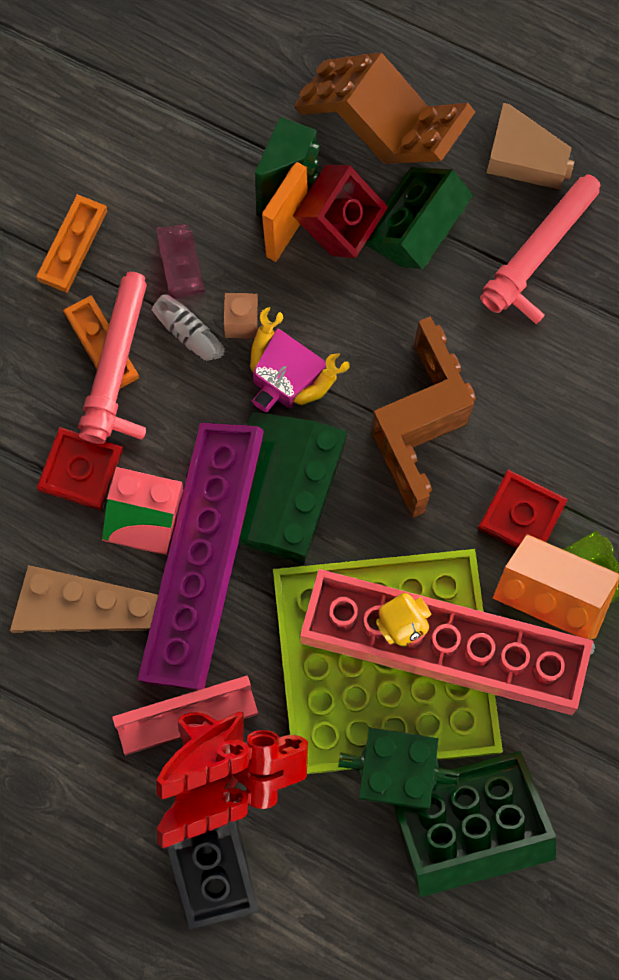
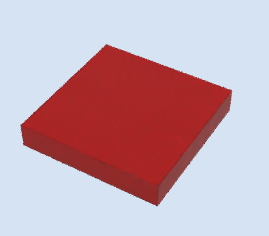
[37,427,123,510]
[478,470,568,549]

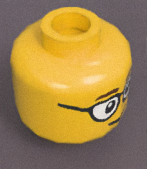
[376,593,432,647]

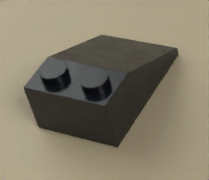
[167,820,259,930]

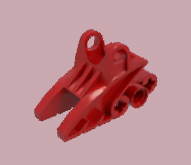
[156,712,308,848]

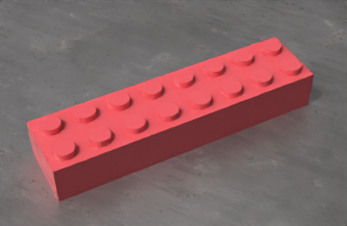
[300,569,593,715]

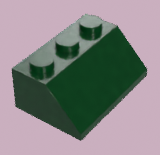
[255,117,320,217]
[365,167,473,270]

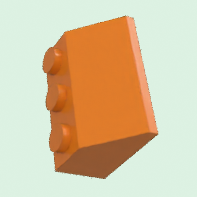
[493,535,619,640]

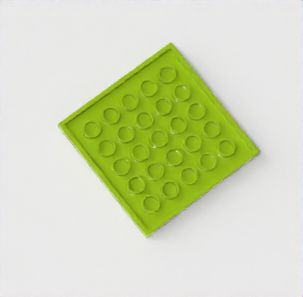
[273,549,503,774]

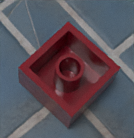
[293,165,388,258]

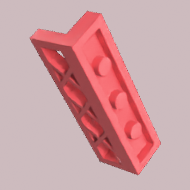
[112,675,258,756]

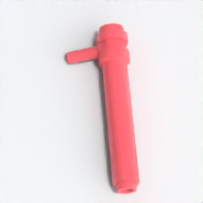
[480,174,600,324]
[78,272,147,444]

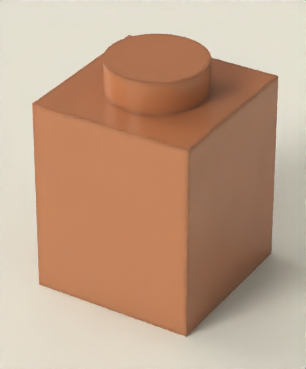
[224,293,258,339]

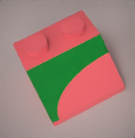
[102,467,184,556]

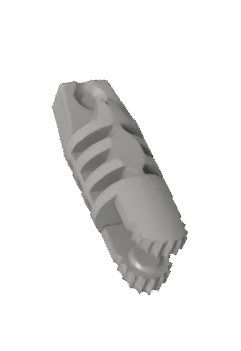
[151,294,225,361]

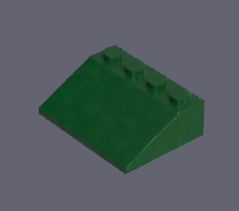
[238,411,347,565]
[392,751,556,897]

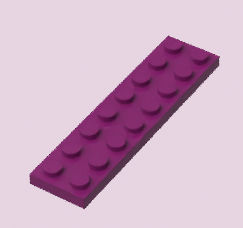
[138,423,264,691]

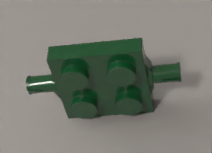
[338,727,459,810]

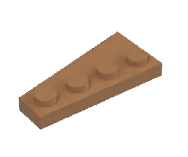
[10,565,158,633]

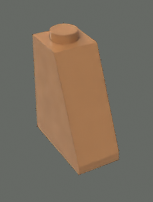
[486,103,574,190]

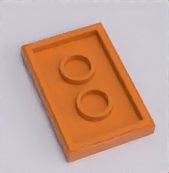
[262,162,308,262]

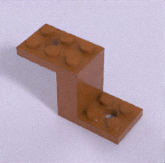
[293,52,476,164]
[370,316,476,518]

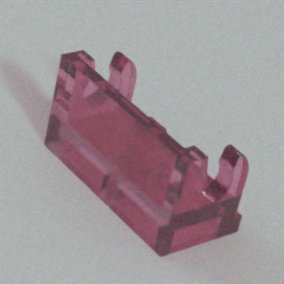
[156,225,205,299]

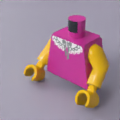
[250,307,349,413]

